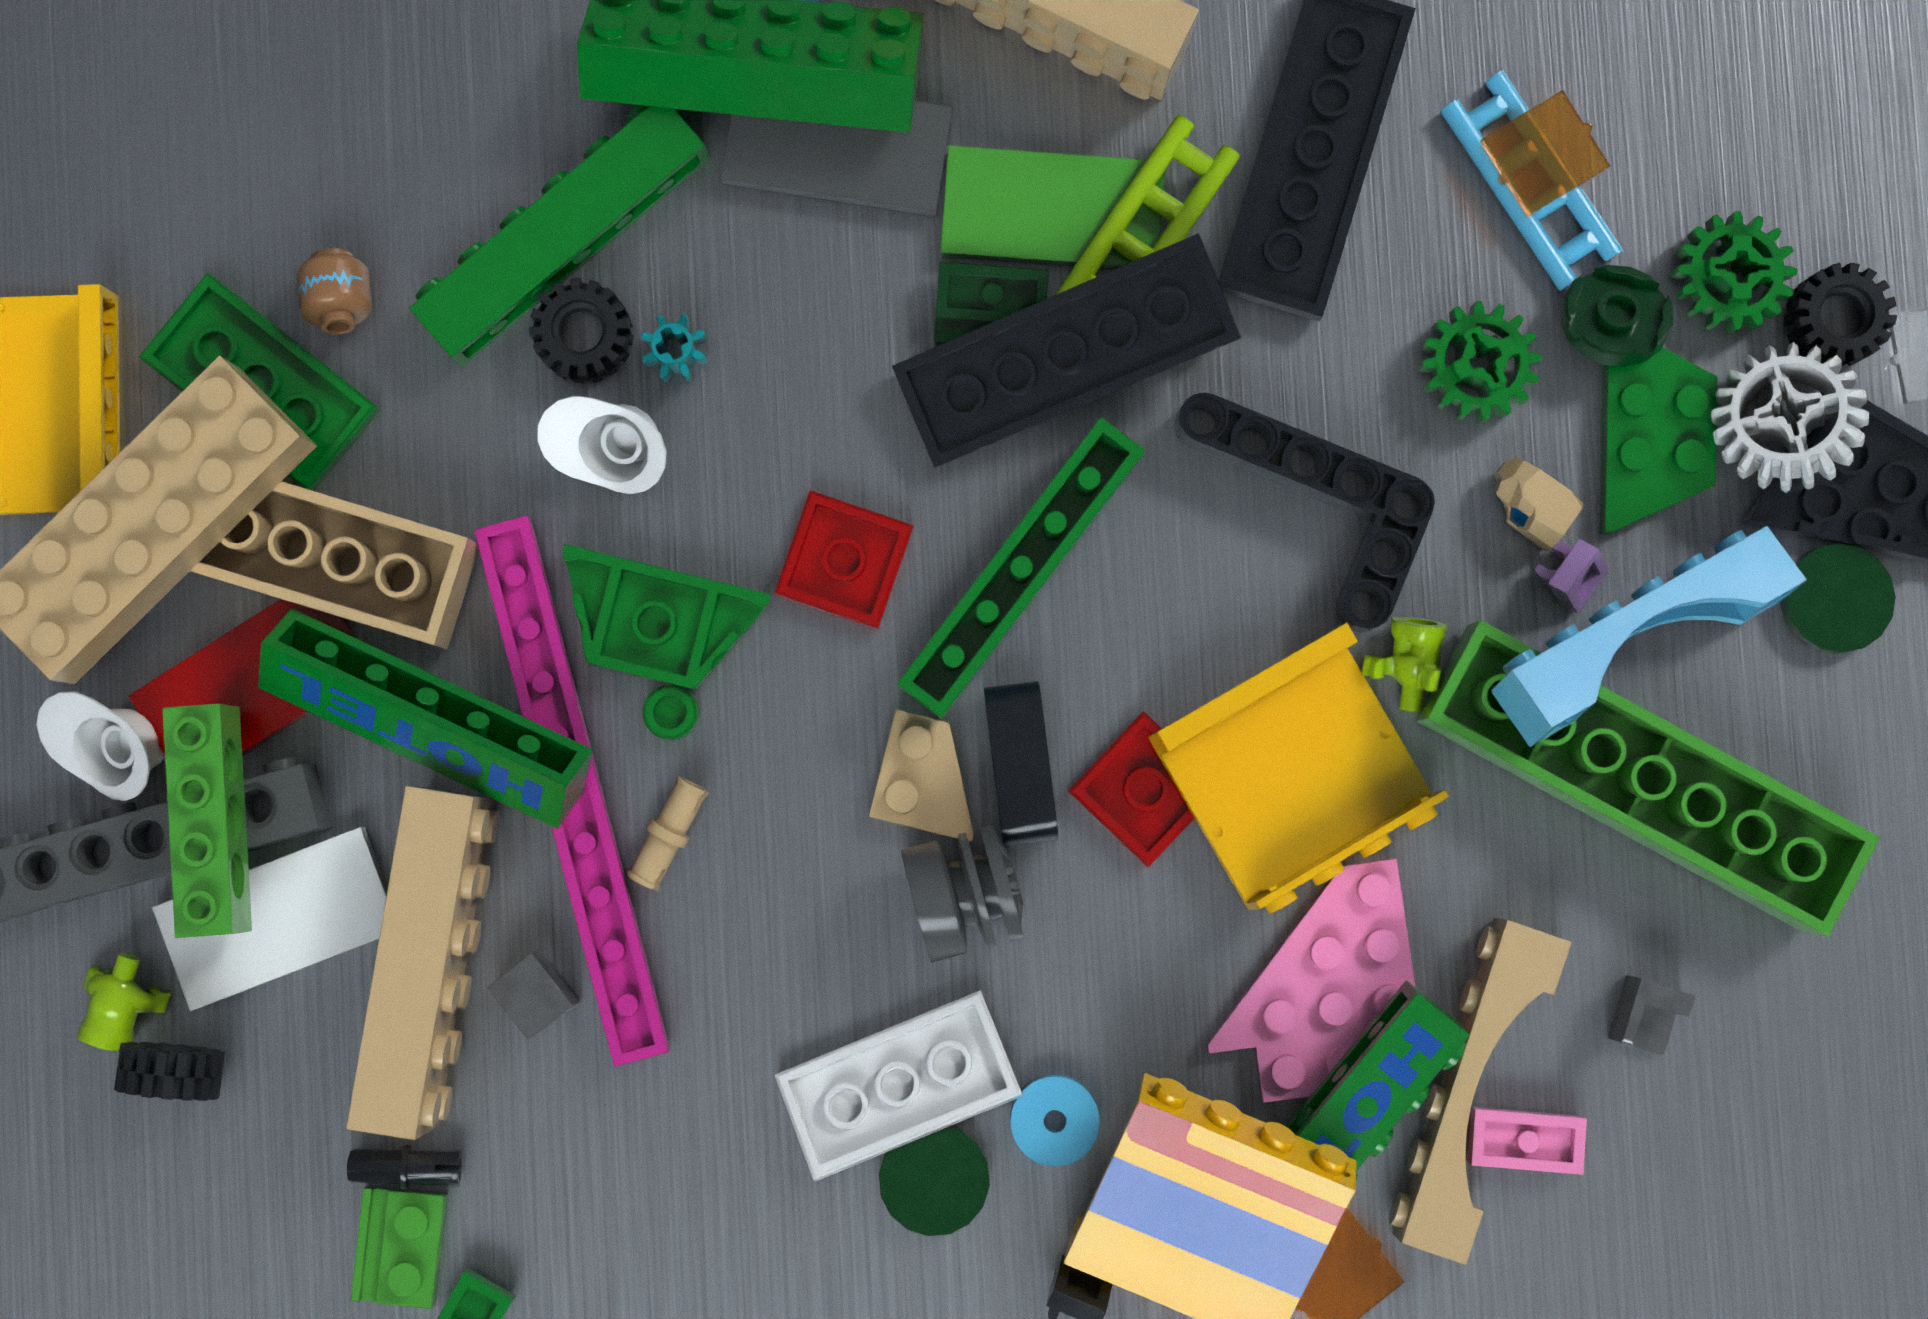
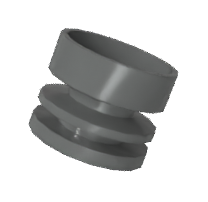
[901,825,1024,963]

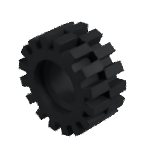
[1784,263,1897,366]
[529,278,634,384]
[114,1042,225,1101]

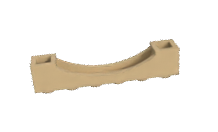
[1389,918,1572,1265]

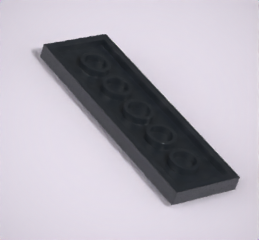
[1219,0,1416,322]
[892,233,1242,468]

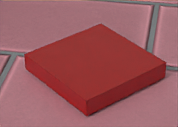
[774,490,914,630]
[1067,711,1195,867]

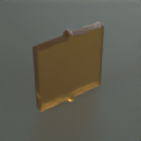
[1480,90,1611,217]
[1295,1208,1405,1319]

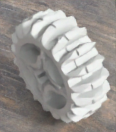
[1711,342,1869,493]

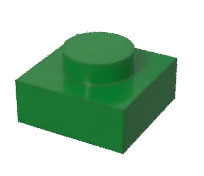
[437,1268,516,1319]

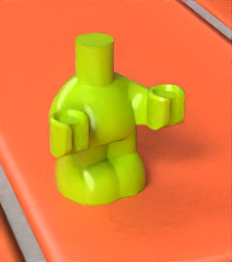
[1362,617,1447,712]
[76,952,171,1051]

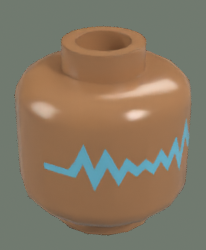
[297,248,373,335]

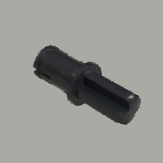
[346,1145,462,1190]

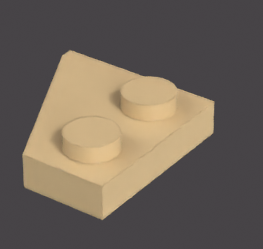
[869,709,974,842]

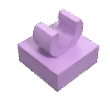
[1535,539,1609,614]

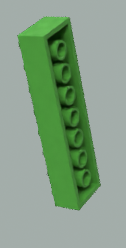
[1416,620,1880,937]

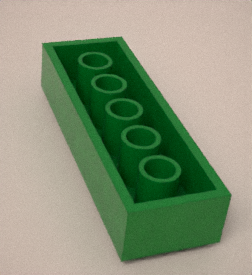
[577,0,924,133]

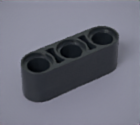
[984,681,1058,847]

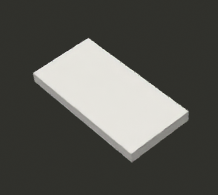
[152,827,388,1011]
[775,990,1023,1181]

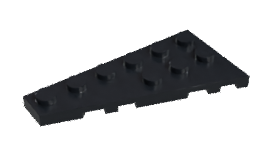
[1743,391,1928,563]

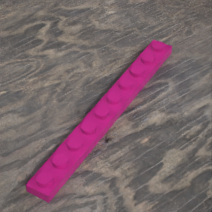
[474,515,671,1067]

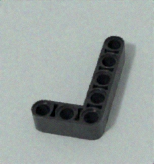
[1174,392,1435,633]

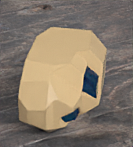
[1495,458,1583,551]

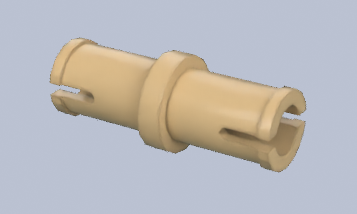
[626,776,709,891]

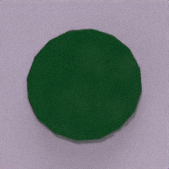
[1561,265,1673,367]
[1780,543,1896,654]
[879,1126,990,1236]

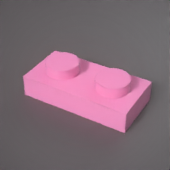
[1467,1107,1587,1175]

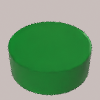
[642,685,700,740]

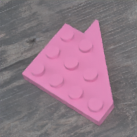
[1206,859,1415,1103]

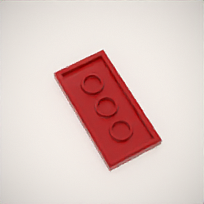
[128,599,359,756]

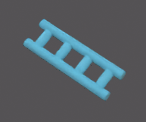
[1440,70,1623,291]

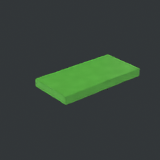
[941,145,1165,269]

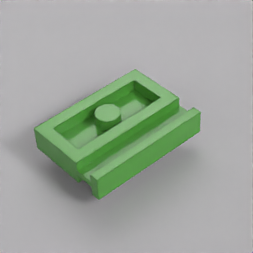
[350,1185,448,1309]

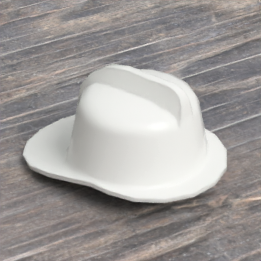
[538,396,667,494]
[36,691,165,801]

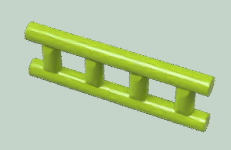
[1055,114,1240,295]

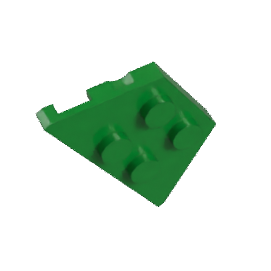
[1600,347,1717,535]
[562,544,772,690]

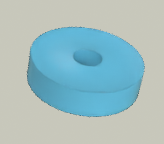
[1010,1074,1100,1167]

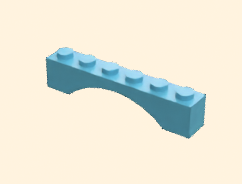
[1491,526,1807,747]

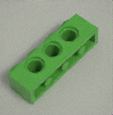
[163,704,252,938]

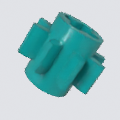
[641,314,709,383]

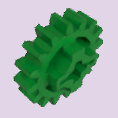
[1671,211,1797,334]
[1418,301,1542,424]

